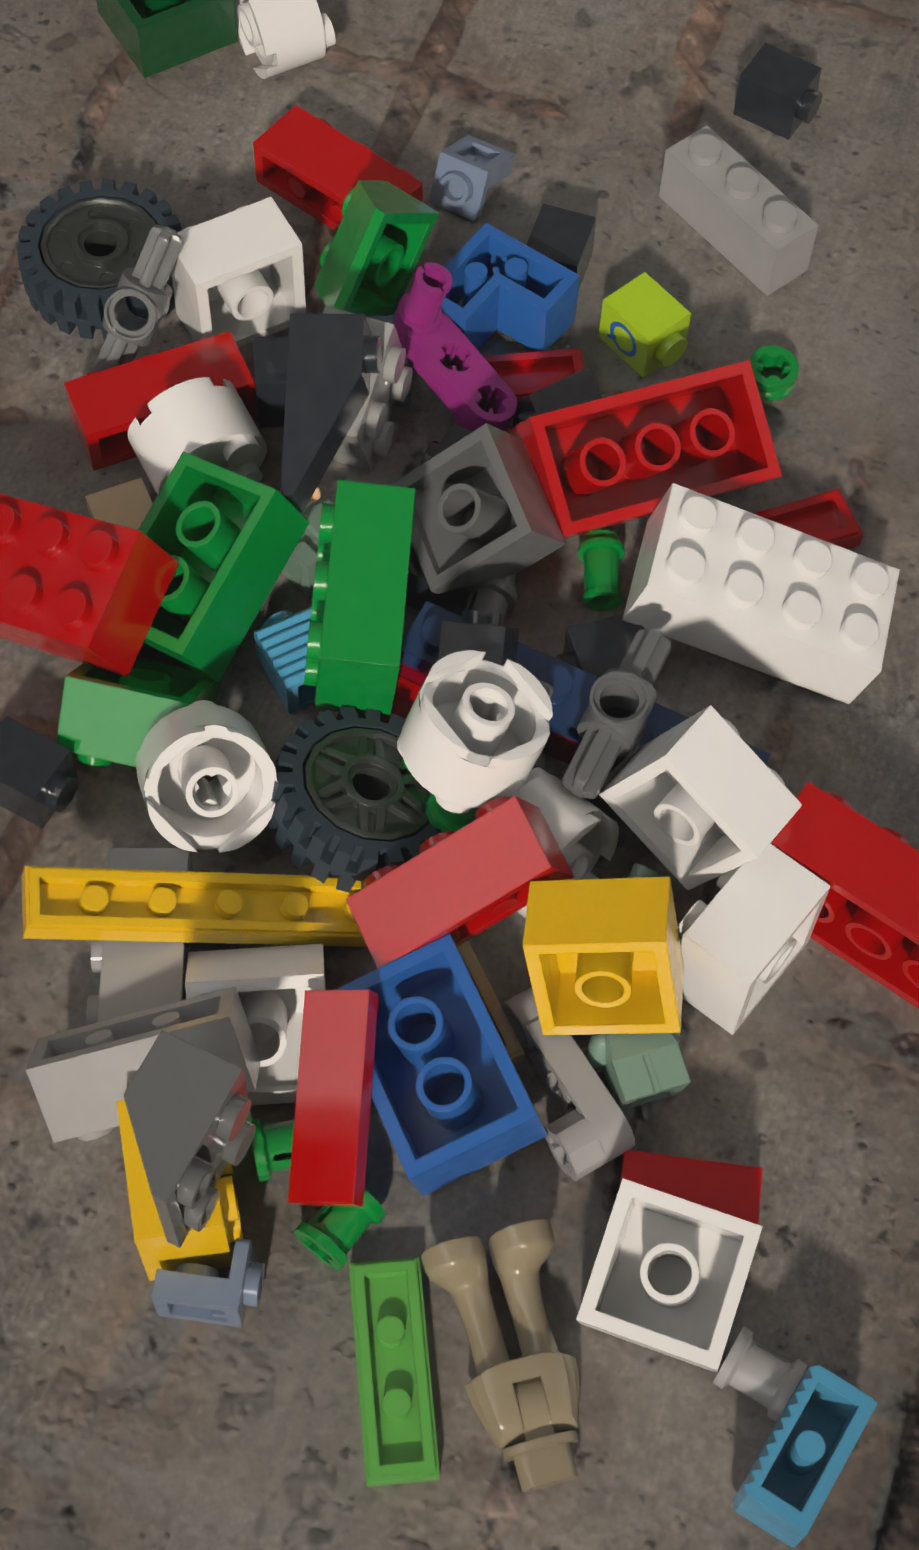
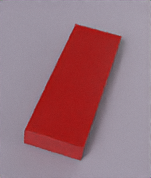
[288,990,379,1207]

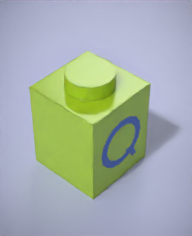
[598,272,691,378]

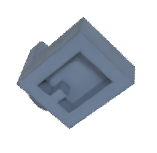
[429,135,515,221]
[151,1238,265,1328]

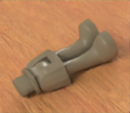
[421,1219,579,1492]

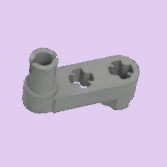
[501,986,635,1182]

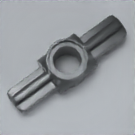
[92,224,183,372]
[562,628,671,799]

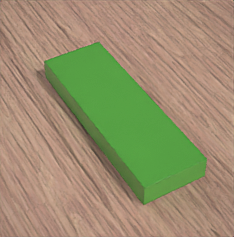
[349,1257,440,1487]

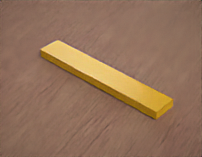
[21,866,367,947]

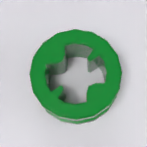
[749,345,799,401]

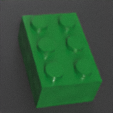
[138,451,310,683]
[304,480,415,717]

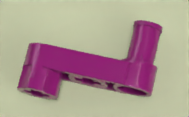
[391,262,517,432]

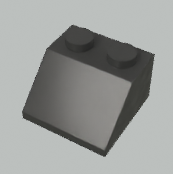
[390,423,566,594]

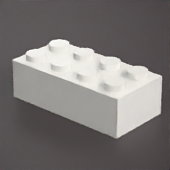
[622,483,900,704]

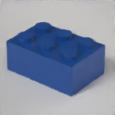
[336,934,548,1197]

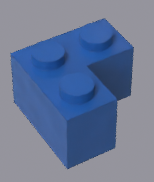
[441,223,580,351]

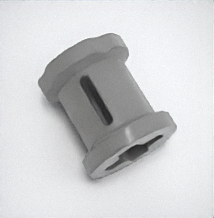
[712,1326,808,1422]

